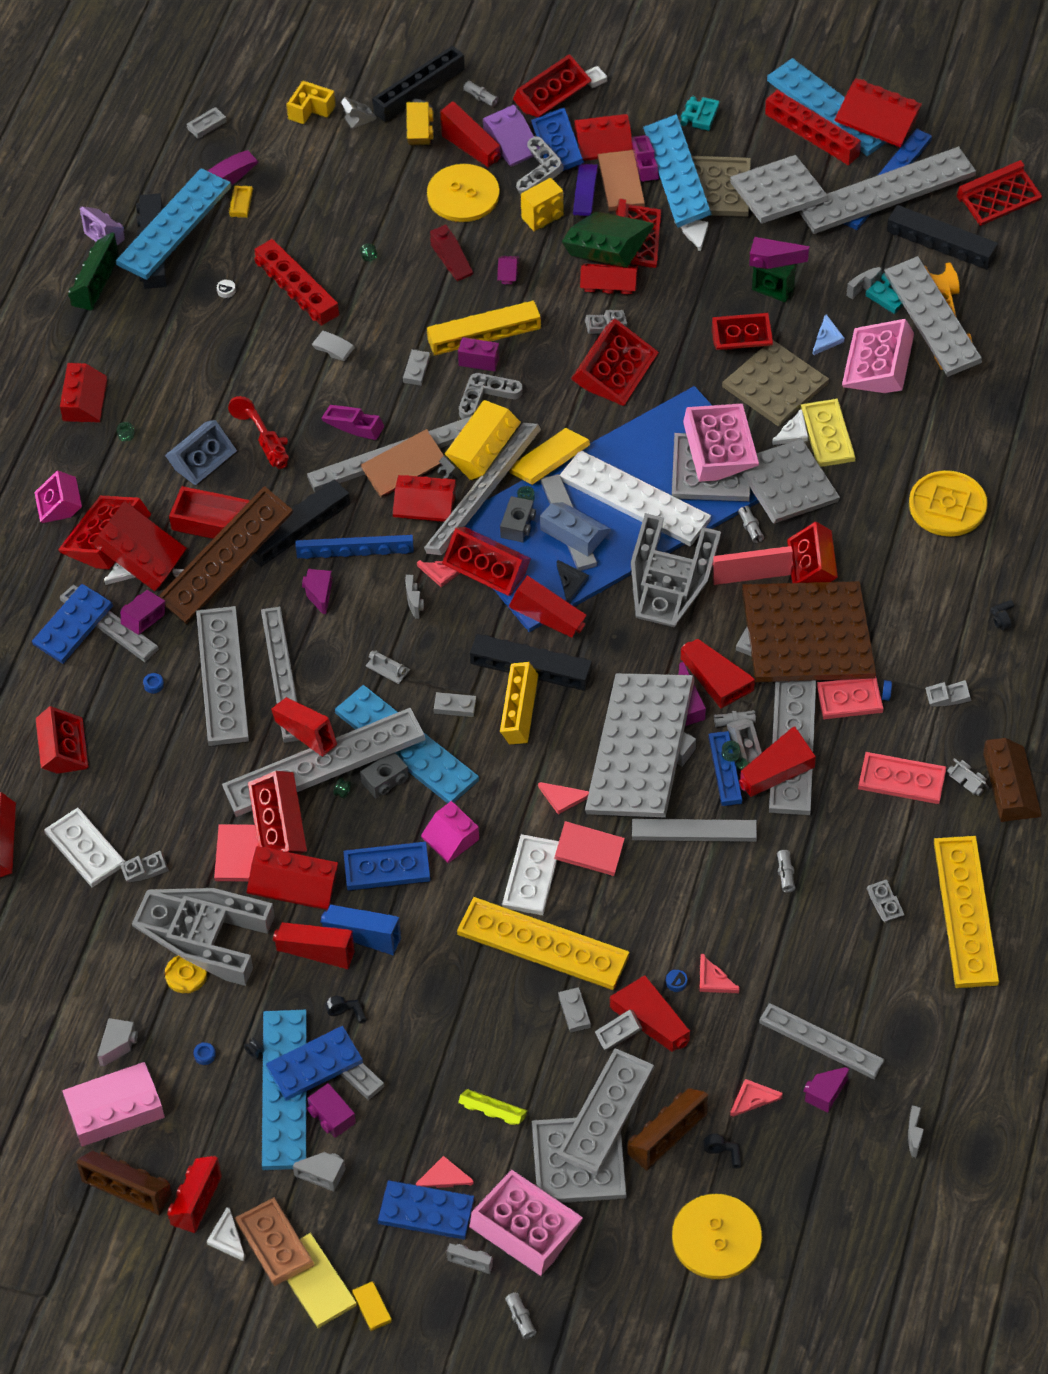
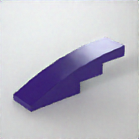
[573,164,598,216]

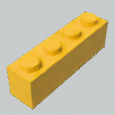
[500,662,538,745]

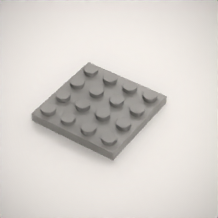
[730,155,828,224]
[672,433,750,501]
[741,439,840,524]
[532,1118,626,1203]

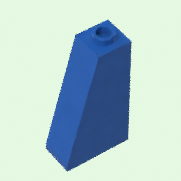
[321,905,401,955]

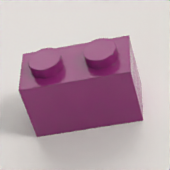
[458,337,499,372]
[120,590,165,635]
[307,1083,356,1138]

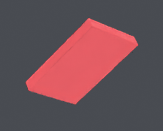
[816,676,883,720]
[554,821,625,876]
[214,824,258,881]

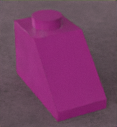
[497,256,519,284]
[302,569,333,614]
[803,1067,849,1113]

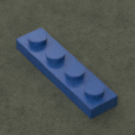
[708,731,742,806]

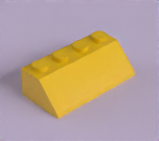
[445,400,521,480]

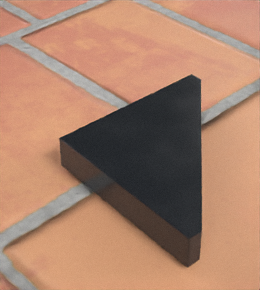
[556,560,589,604]

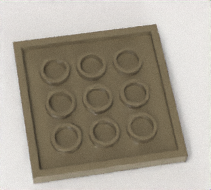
[692,156,750,217]
[722,340,829,427]

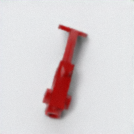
[228,396,289,469]

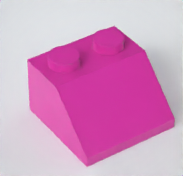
[34,470,82,523]
[421,801,479,863]

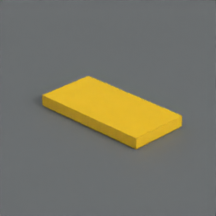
[509,428,590,485]

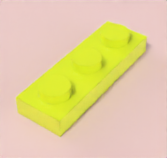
[458,1089,527,1125]

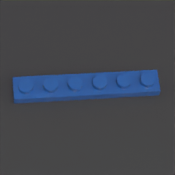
[296,535,414,559]

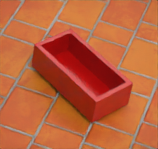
[169,486,250,539]

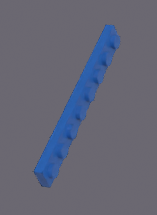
[843,129,932,230]

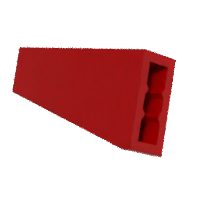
[440,101,501,167]
[508,575,587,638]
[681,639,755,709]
[271,697,337,757]
[739,726,816,797]
[273,922,355,969]
[610,975,690,1052]

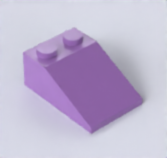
[483,105,540,167]

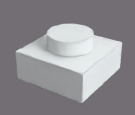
[585,66,607,88]

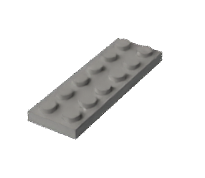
[557,1048,654,1175]

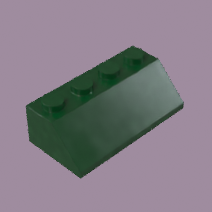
[68,232,119,311]

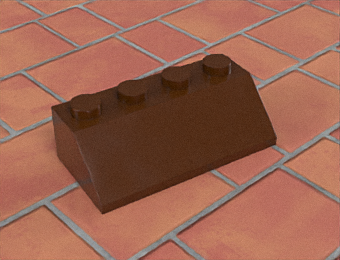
[983,738,1042,822]
[628,1088,708,1171]
[77,1150,172,1215]

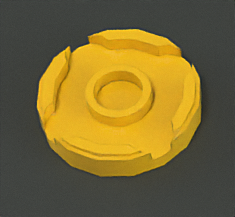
[165,956,207,993]

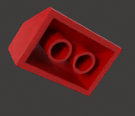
[575,114,633,161]
[580,263,638,294]
[712,313,773,350]
[60,363,107,422]
[393,475,456,522]
[787,522,838,583]
[36,706,88,774]
[167,1156,222,1233]

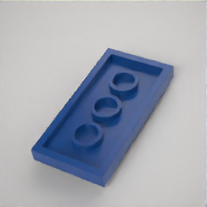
[531,108,584,171]
[32,584,113,664]
[343,842,430,890]
[266,1026,363,1101]
[378,1181,474,1240]

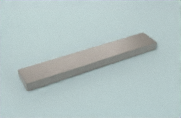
[541,474,597,571]
[60,584,159,662]
[632,819,757,842]
[759,1003,884,1079]

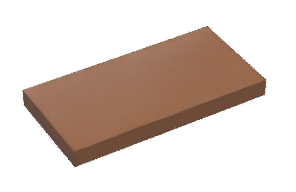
[598,150,645,211]
[361,429,444,498]
[235,1198,314,1286]

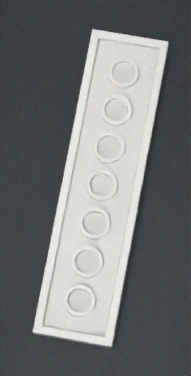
[559,451,711,546]

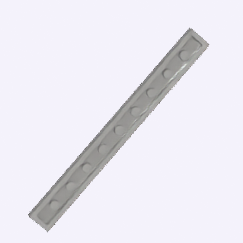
[307,416,472,492]
[424,423,541,555]

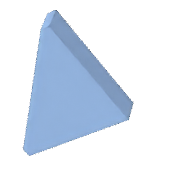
[813,315,844,355]

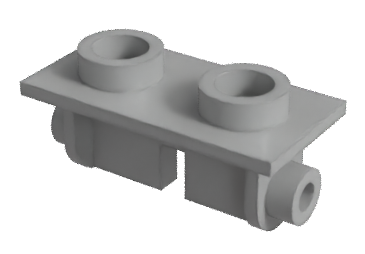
[366,650,410,684]
[947,758,989,796]

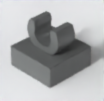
[437,456,463,479]

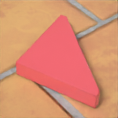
[417,560,460,587]
[538,782,589,815]
[700,954,739,993]
[730,1079,783,1116]
[416,1156,474,1188]

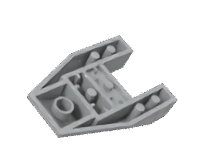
[631,513,721,627]
[132,888,275,986]

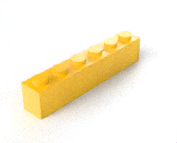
[427,301,541,356]

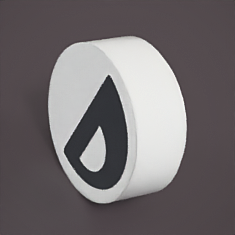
[217,280,236,298]

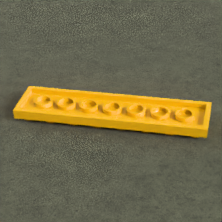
[934,836,999,988]
[457,897,629,990]

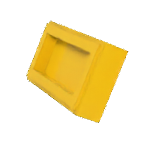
[229,186,253,218]
[352,1281,391,1331]

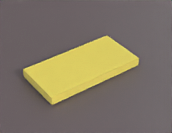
[800,399,855,467]
[287,1233,357,1328]

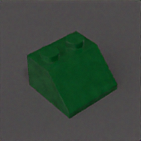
[752,264,796,302]

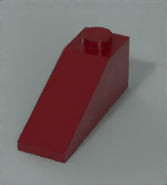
[430,224,473,281]

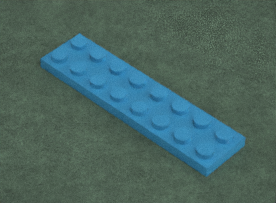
[767,58,887,156]
[643,114,712,228]
[116,168,231,280]
[335,685,479,803]
[262,1010,307,1170]

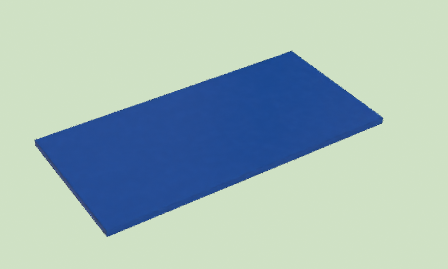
[465,386,759,632]

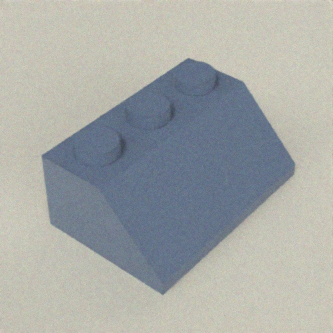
[165,420,237,485]
[540,502,611,557]

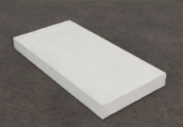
[44,808,125,887]
[502,834,559,915]

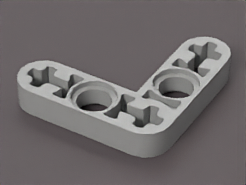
[516,137,563,195]
[459,373,522,419]

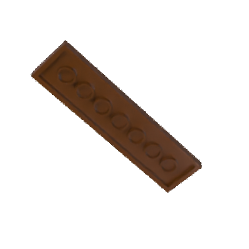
[158,486,294,624]

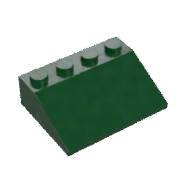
[562,211,654,268]

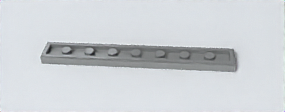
[261,607,299,743]

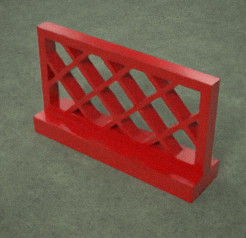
[956,160,1042,226]
[612,198,661,268]

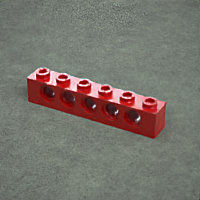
[765,90,861,166]
[254,239,339,326]

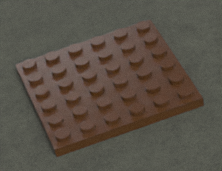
[742,581,876,682]

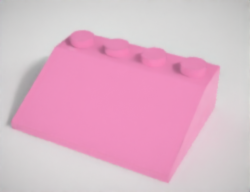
[842,319,914,393]
[683,404,759,482]
[62,1062,165,1147]
[469,1170,583,1276]

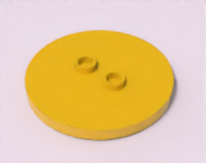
[427,164,499,222]
[909,471,987,536]
[672,1194,762,1279]

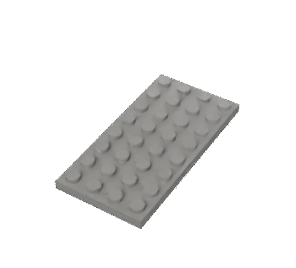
[585,673,695,817]

